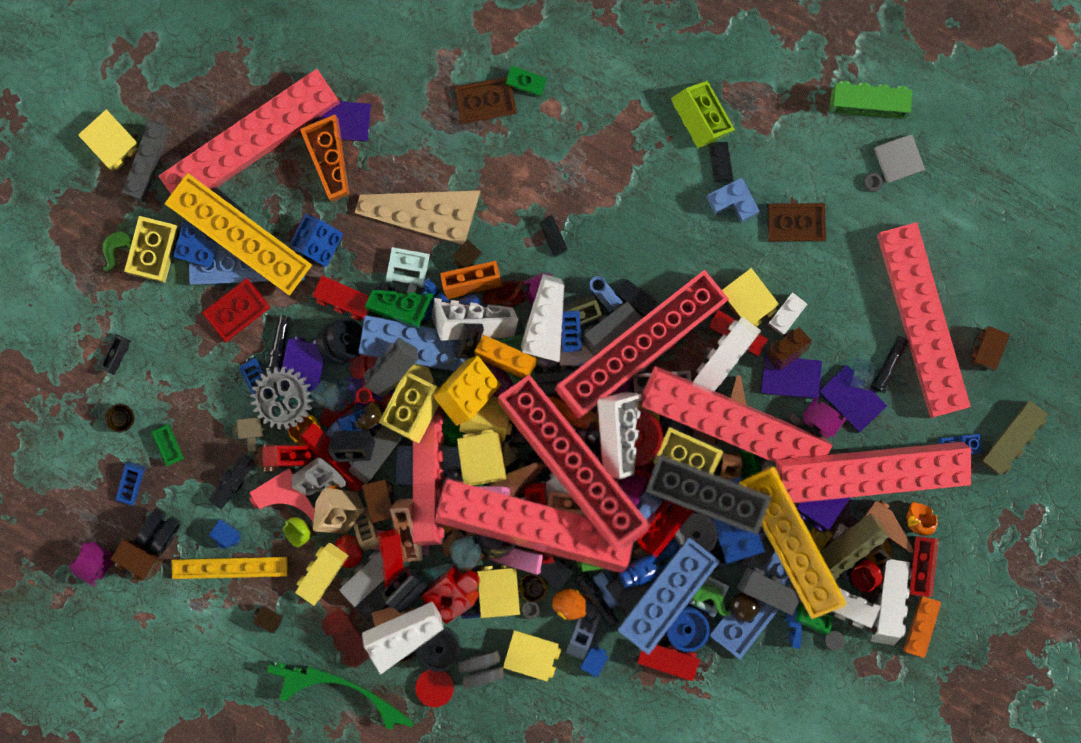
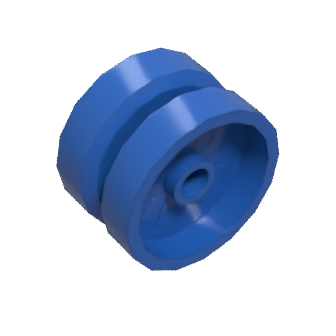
[666,606,710,652]

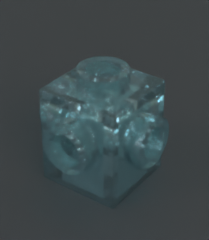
[450,535,481,569]

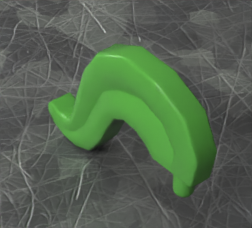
[103,231,132,271]
[692,584,731,616]

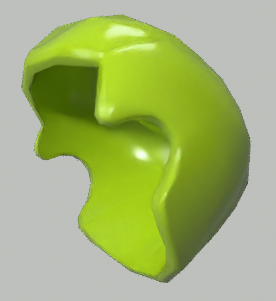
[283,517,310,548]

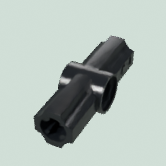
[208,453,255,510]

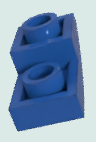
[939,434,982,454]
[785,608,802,649]

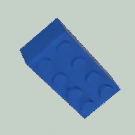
[712,477,765,564]

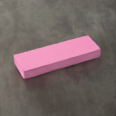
[489,546,543,574]

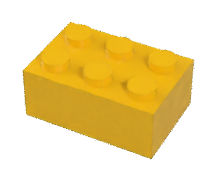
[433,356,501,426]

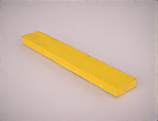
[171,557,288,579]

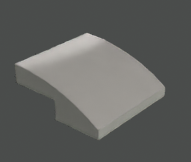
[874,135,925,184]

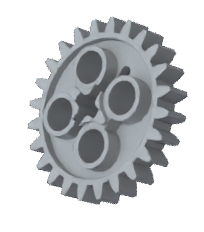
[251,366,314,429]

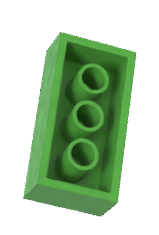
[830,81,913,120]

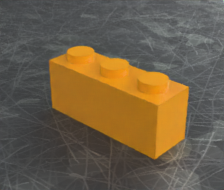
[475,335,536,379]

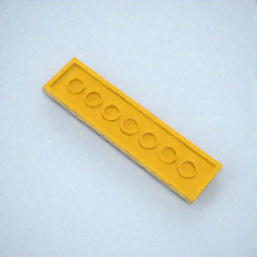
[165,173,312,296]
[739,466,847,619]

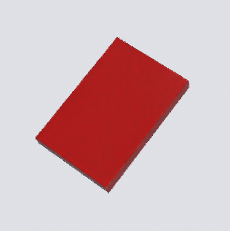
[202,277,271,343]

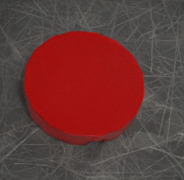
[416,670,454,707]

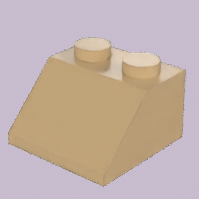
[313,488,364,534]

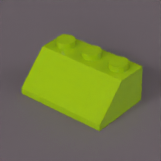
[671,81,735,149]

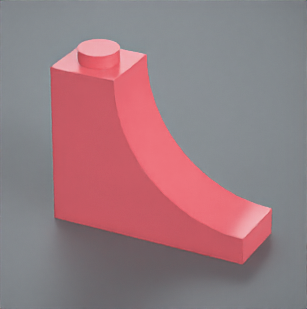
[249,468,315,522]

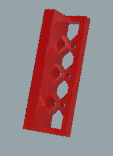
[635,499,694,558]

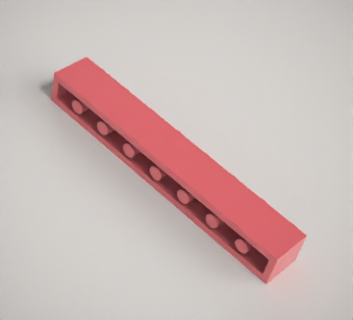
[413,404,444,546]

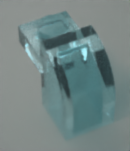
[311,378,355,411]

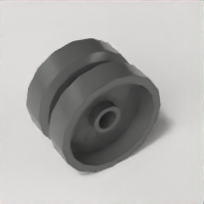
[457,651,505,689]

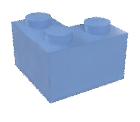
[707,178,760,223]

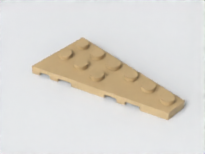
[355,191,481,245]

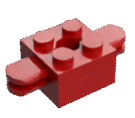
[420,566,480,624]

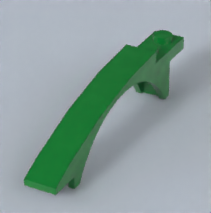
[267,661,415,730]

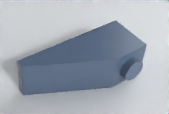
[566,598,601,660]

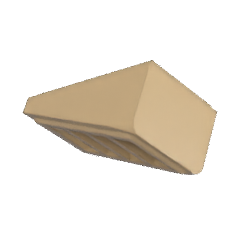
[353,507,379,551]

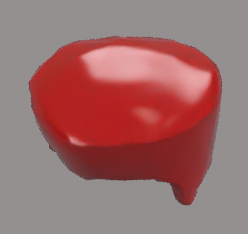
[334,535,362,568]
[851,559,882,592]

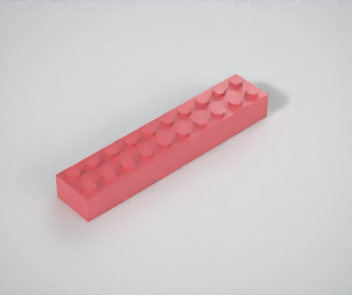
[159,69,340,194]
[877,222,971,418]
[555,270,729,420]
[639,366,832,463]
[498,375,649,554]
[776,442,971,503]
[434,479,633,573]

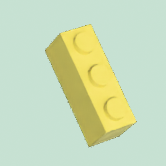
[295,542,349,605]

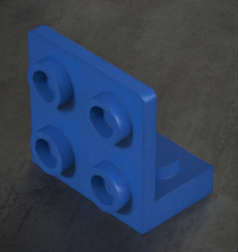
[288,213,343,267]
[172,220,218,267]

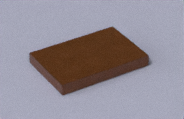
[454,77,517,125]
[767,203,826,242]

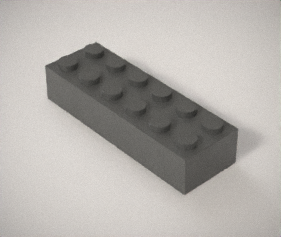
[646,454,772,534]

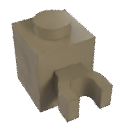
[234,417,264,452]

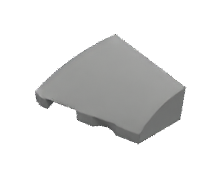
[292,457,346,496]

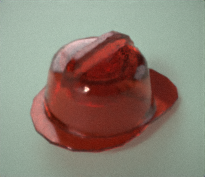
[482,278,526,307]

